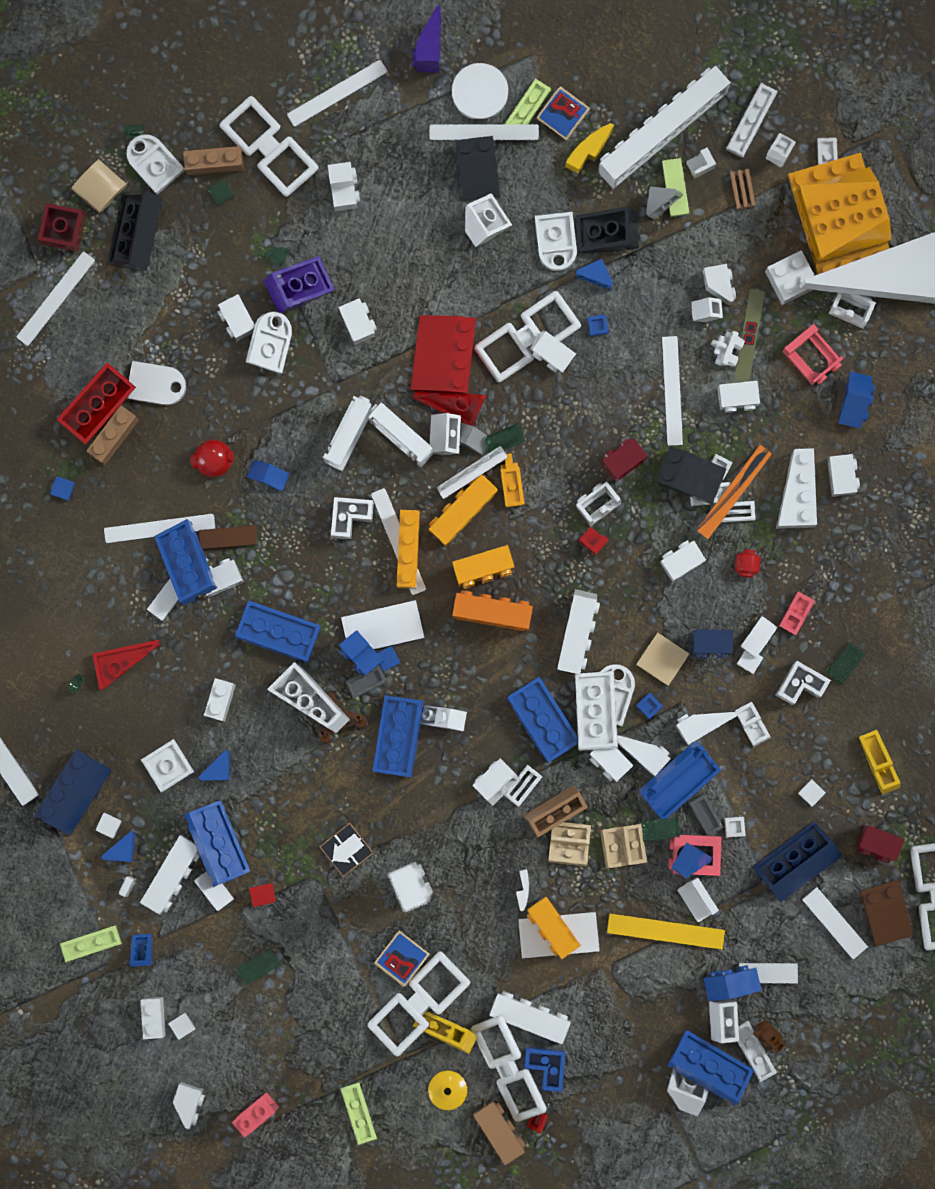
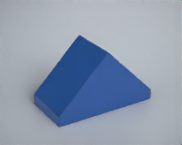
[575,259,613,290]
[247,460,290,492]
[198,750,230,781]
[101,831,136,862]
[672,843,713,878]
[130,934,153,967]

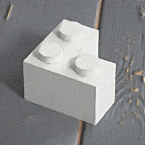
[328,162,360,211]
[331,497,374,539]
[775,661,831,705]

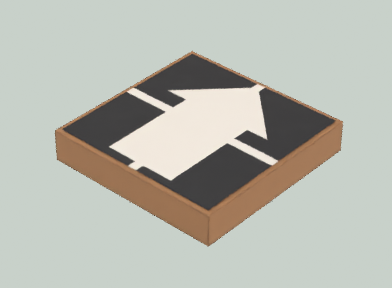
[319,823,373,877]

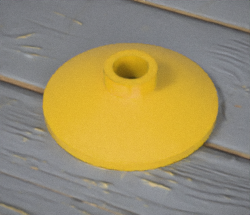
[428,1071,467,1110]

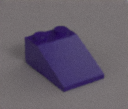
[412,6,441,73]
[264,256,335,314]

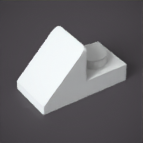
[766,133,796,167]

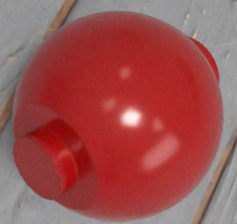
[190,439,234,478]

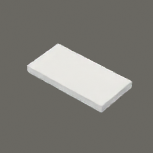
[341,600,424,650]
[575,671,618,751]
[518,912,599,958]

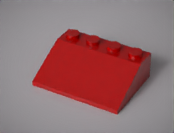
[411,315,476,394]

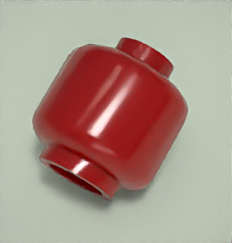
[735,549,761,578]

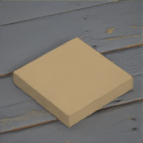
[636,632,689,686]

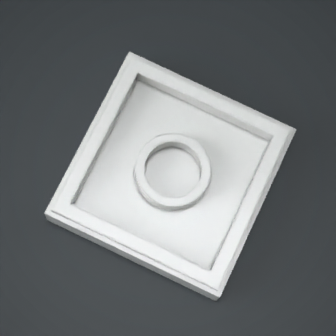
[141,739,194,793]

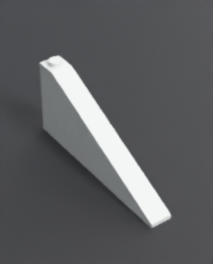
[799,232,935,303]

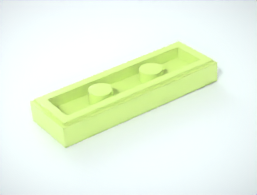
[504,79,551,125]
[662,158,689,217]
[60,925,122,962]
[340,1082,377,1145]

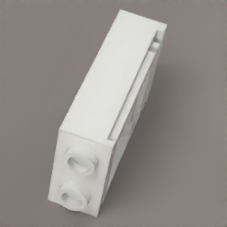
[323,396,372,471]
[369,403,434,467]

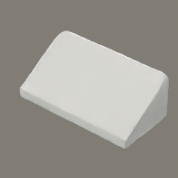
[194,871,234,911]

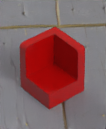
[578,527,609,556]
[249,883,276,907]

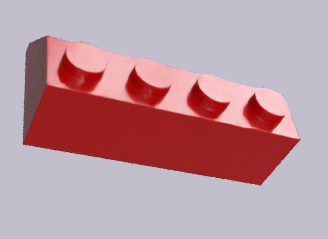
[56,362,136,445]

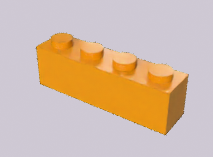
[429,474,498,547]
[397,510,420,589]

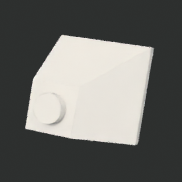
[465,193,512,247]
[667,1068,708,1116]

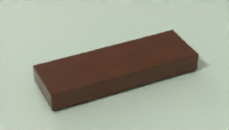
[199,525,258,549]

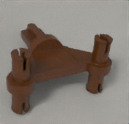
[318,693,367,744]

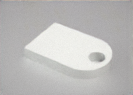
[127,135,185,195]
[535,212,577,271]
[246,312,292,373]
[127,361,186,406]
[601,665,635,726]

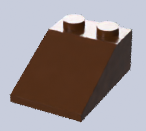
[858,879,913,947]

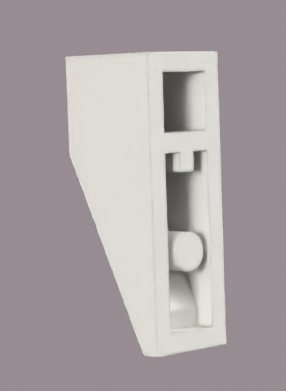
[675,712,738,745]
[617,735,670,776]

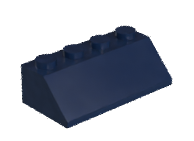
[35,749,112,836]
[753,821,842,903]

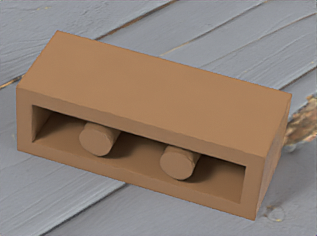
[183,146,244,176]
[87,406,139,465]
[524,786,588,837]
[473,1100,526,1165]

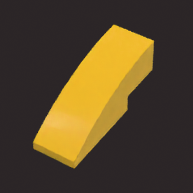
[565,123,614,174]
[859,730,901,795]

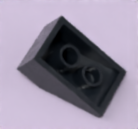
[455,136,500,201]
[576,206,639,253]
[656,446,727,504]

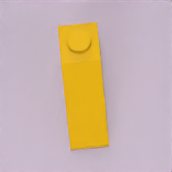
[413,1011,478,1054]

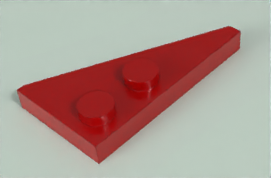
[413,391,486,426]
[92,640,160,690]

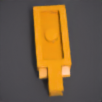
[500,453,525,508]

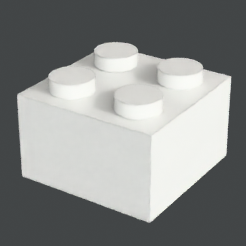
[765,250,814,305]

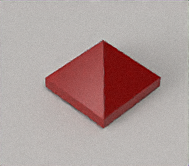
[527,1113,548,1133]

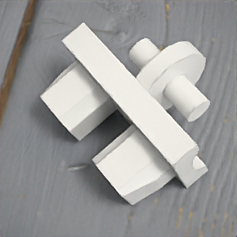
[711,331,745,366]

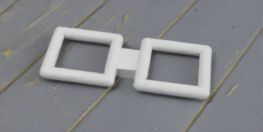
[220,96,318,197]
[474,291,581,383]
[910,843,935,951]
[368,952,470,1056]
[471,1015,547,1122]

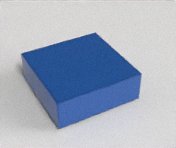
[587,314,609,337]
[50,476,75,501]
[377,646,400,672]
[636,693,663,720]

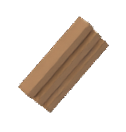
[730,169,756,210]

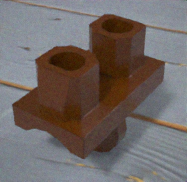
[753,1020,786,1053]

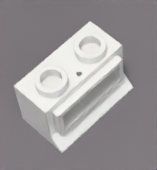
[829,293,876,329]
[576,482,621,527]

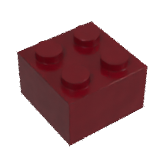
[38,203,86,252]
[601,438,648,483]
[854,825,905,863]

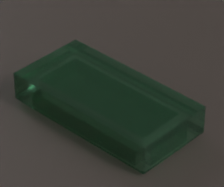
[483,423,526,453]
[827,642,865,685]
[641,817,680,842]
[237,949,280,985]

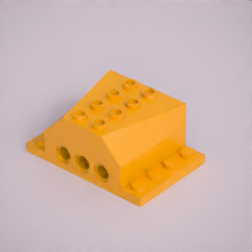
[788,153,891,275]

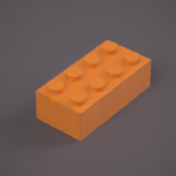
[452,590,533,632]

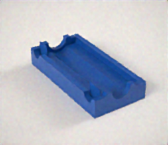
[154,519,217,605]
[235,600,321,663]
[506,677,578,763]
[373,695,424,778]
[638,740,721,821]
[183,800,250,887]
[667,1030,754,1106]

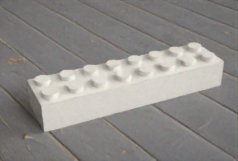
[598,66,731,189]
[389,862,433,912]

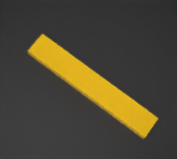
[607,913,725,950]

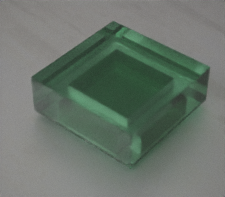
[124,124,145,138]
[208,180,234,206]

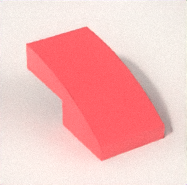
[779,591,815,635]

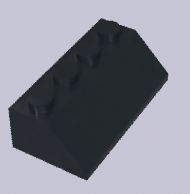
[107,191,163,271]

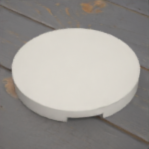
[452,63,508,119]

